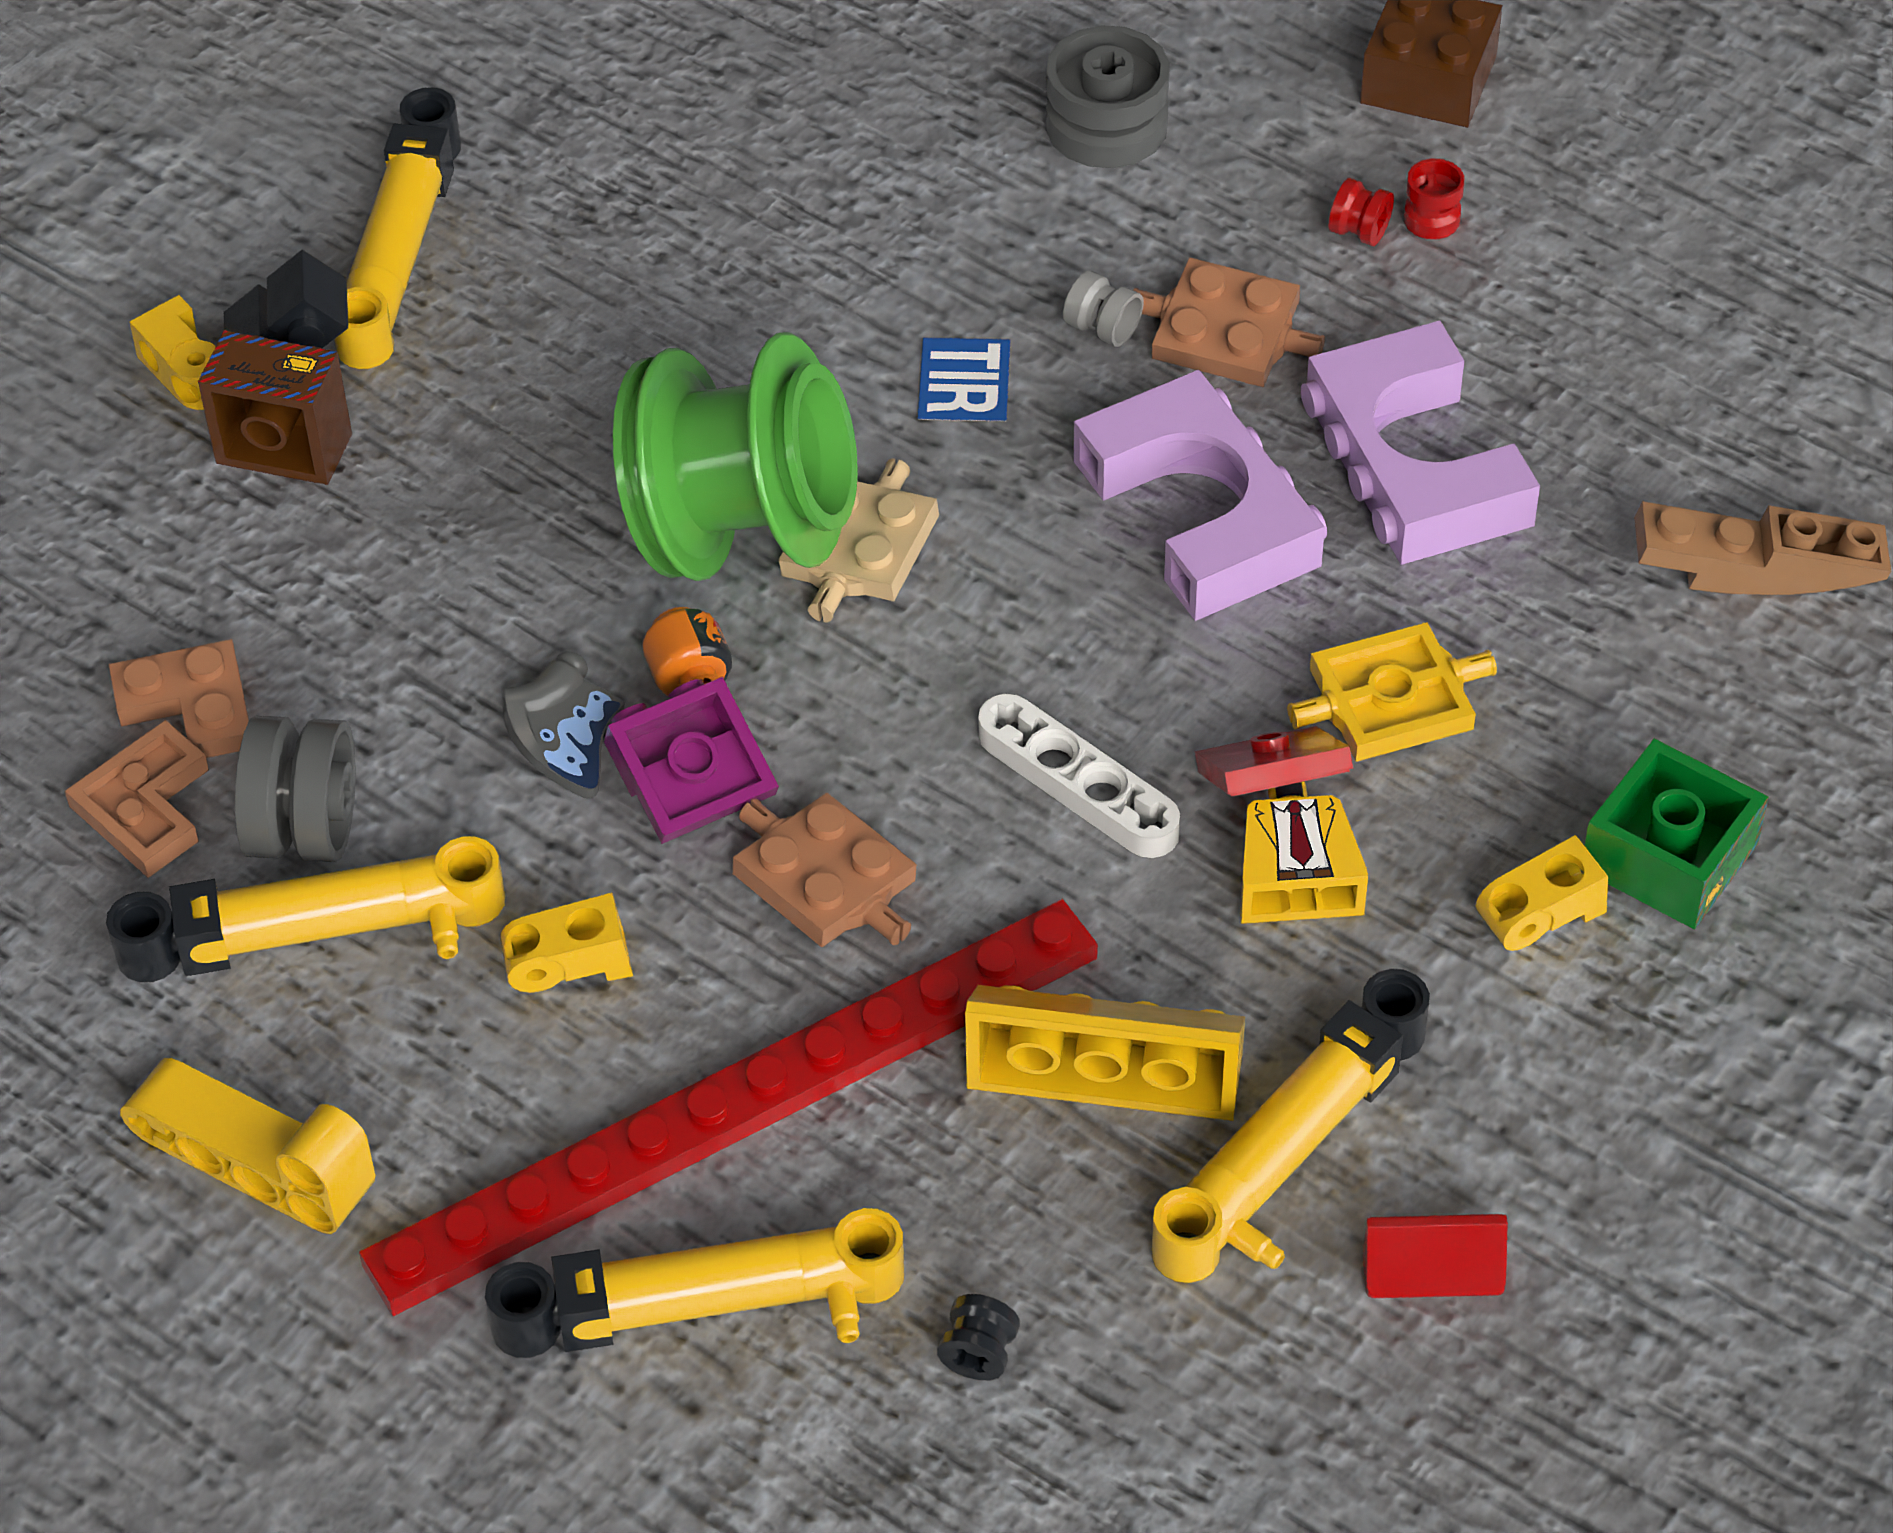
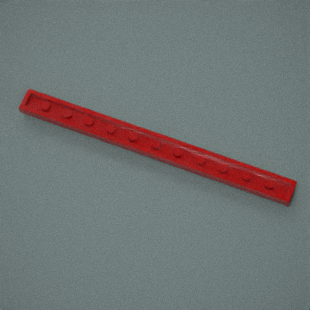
[359,899,1098,1317]

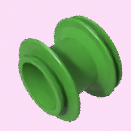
[613,332,858,581]

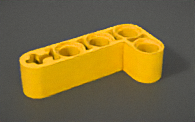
[120,1058,376,1234]

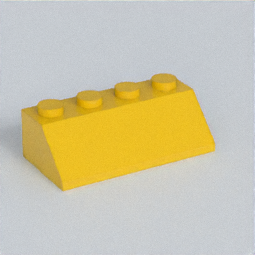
[965,985,1245,1121]

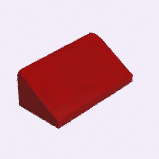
[1362,1214,1508,1298]

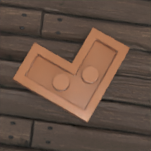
[109,639,249,758]
[65,720,209,878]

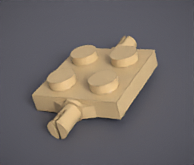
[779,458,939,623]

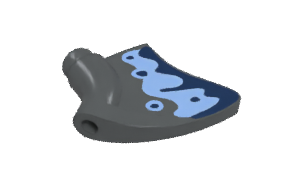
[502,651,625,799]

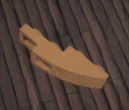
[1634,501,1891,595]

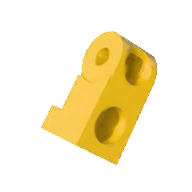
[129,295,216,410]
[1475,835,1608,951]
[500,892,633,993]

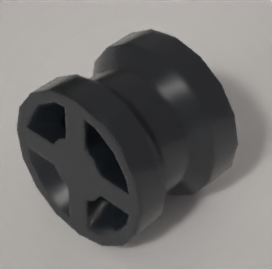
[937,1294,1020,1381]

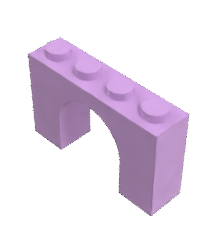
[1301,321,1540,565]
[1074,370,1327,621]

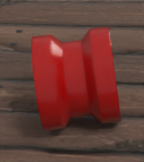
[1328,177,1394,246]

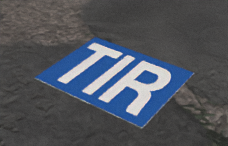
[918,338,1010,421]

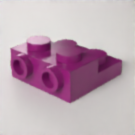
[604,677,779,844]

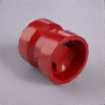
[1404,158,1465,240]

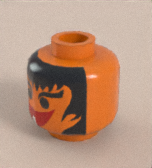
[642,607,732,696]

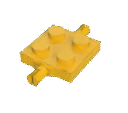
[1287,622,1497,762]

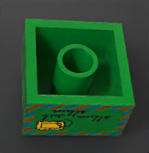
[1581,738,1769,930]

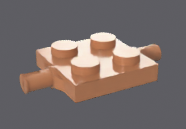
[1133,257,1325,387]
[733,793,917,947]

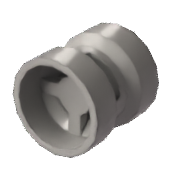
[1063,271,1144,347]

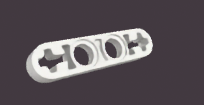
[978,694,1180,858]

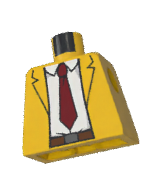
[1240,781,1368,924]

